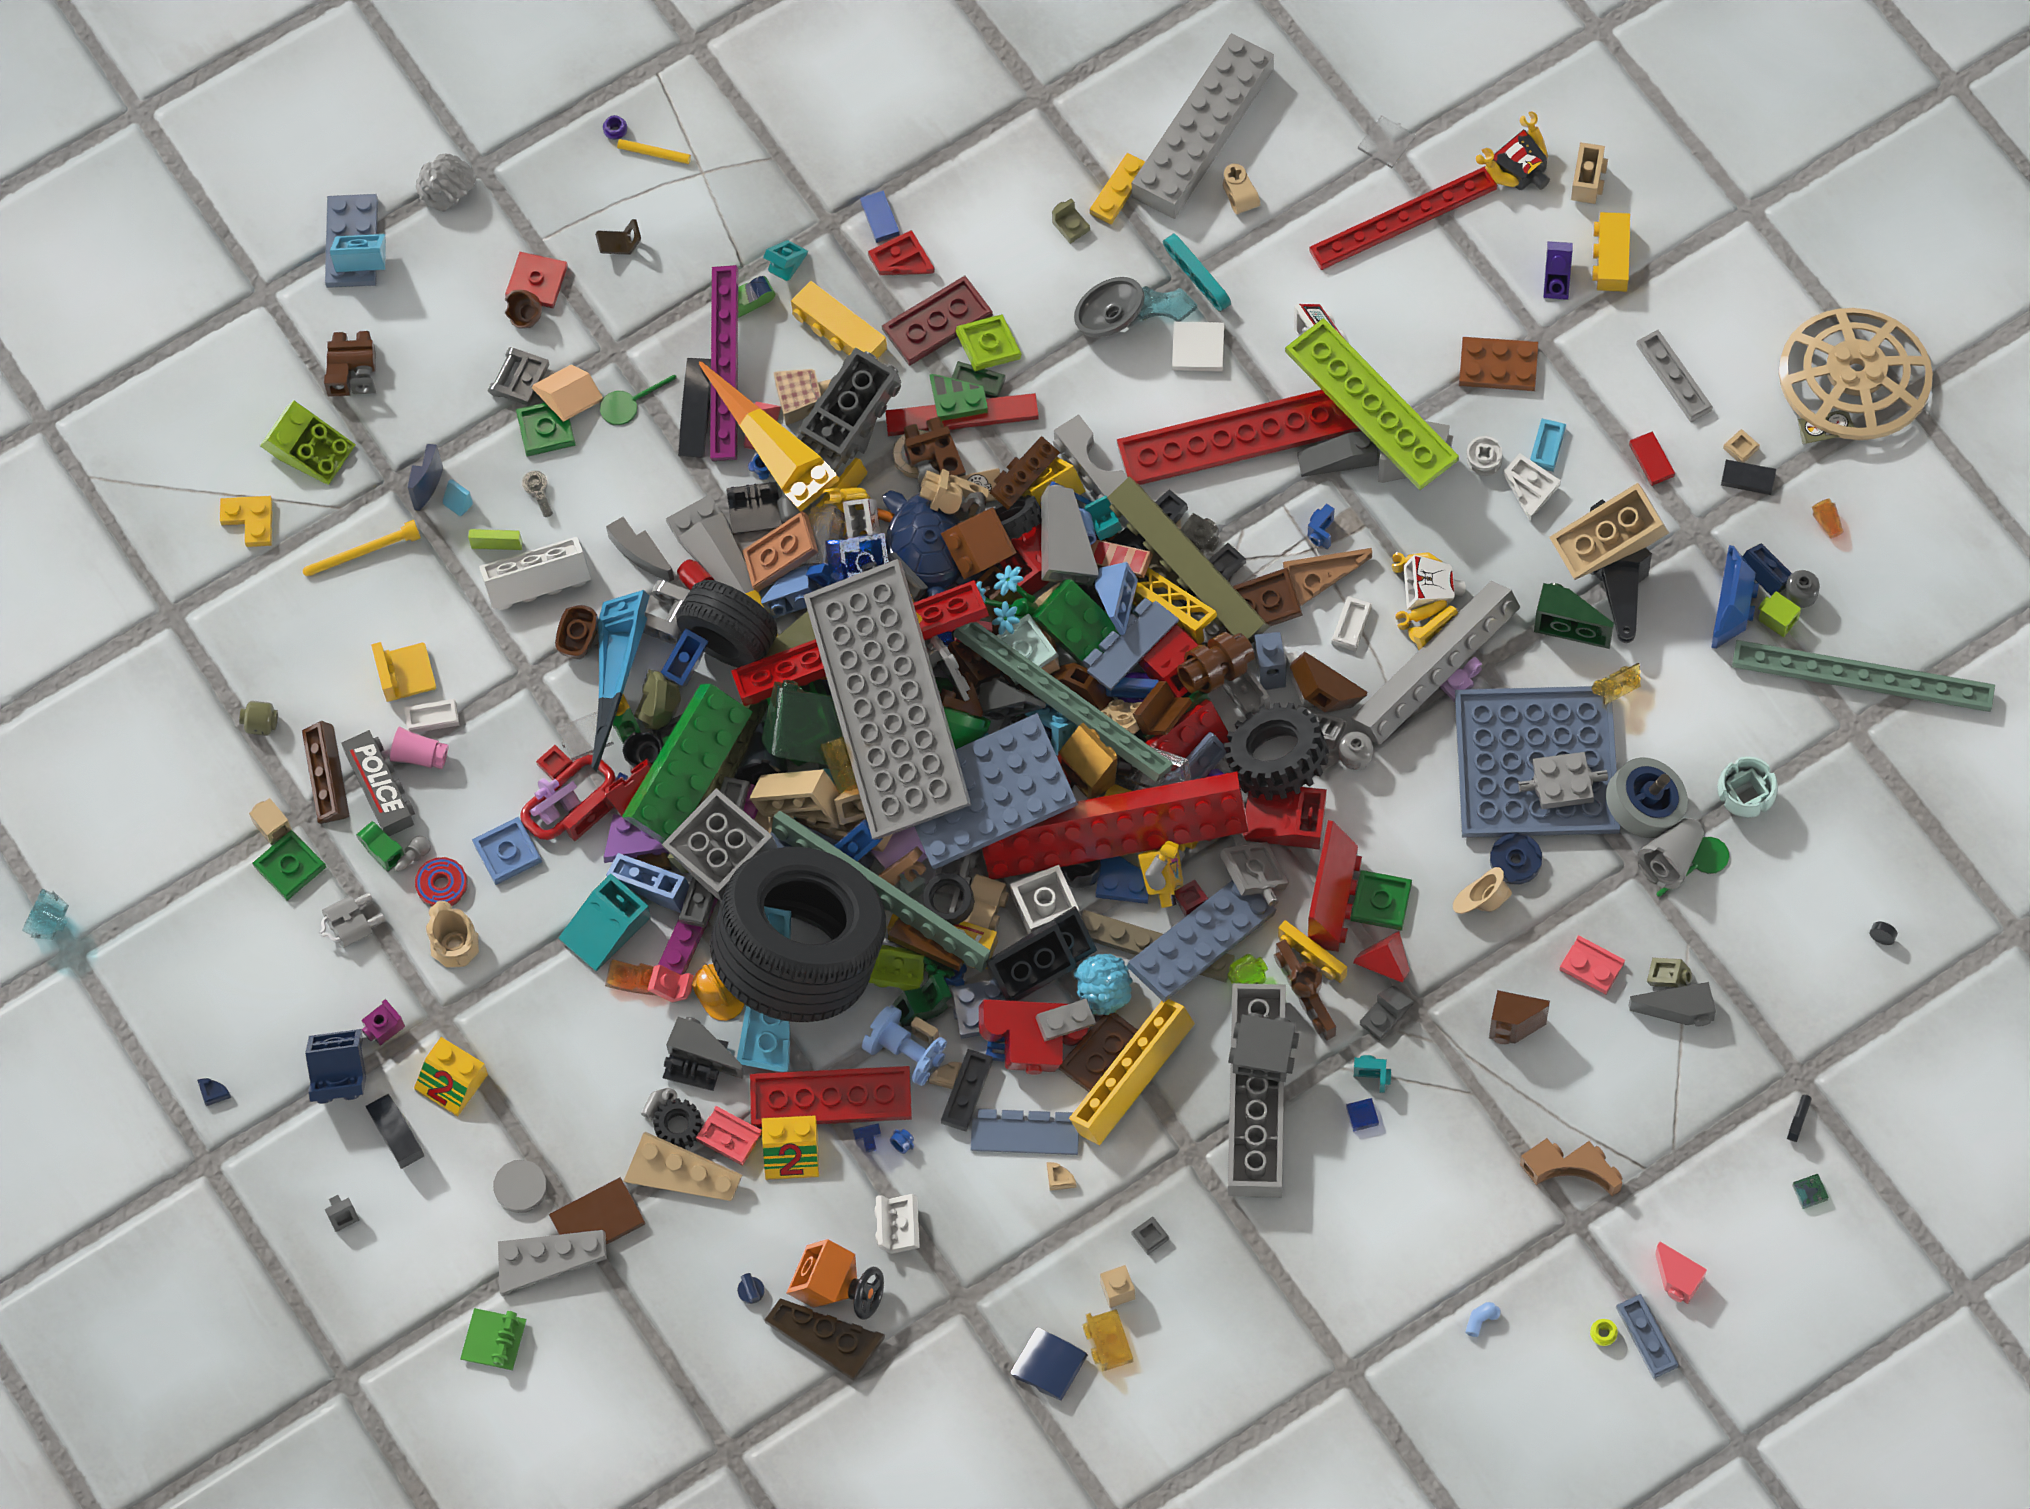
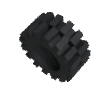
[653,1098,703,1150]

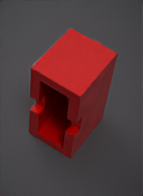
[605,759,652,819]

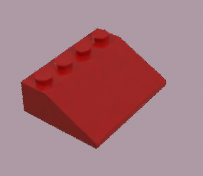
[1308,820,1362,952]

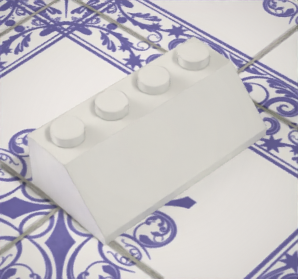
[479,537,591,610]

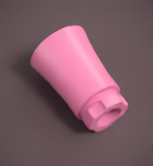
[390,727,449,769]

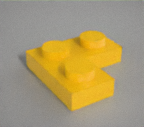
[220,496,272,547]

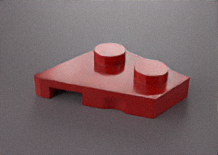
[868,230,934,275]

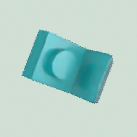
[763,240,808,281]

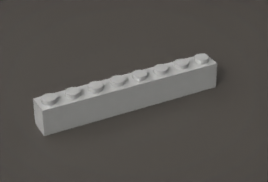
[1350,581,1521,745]

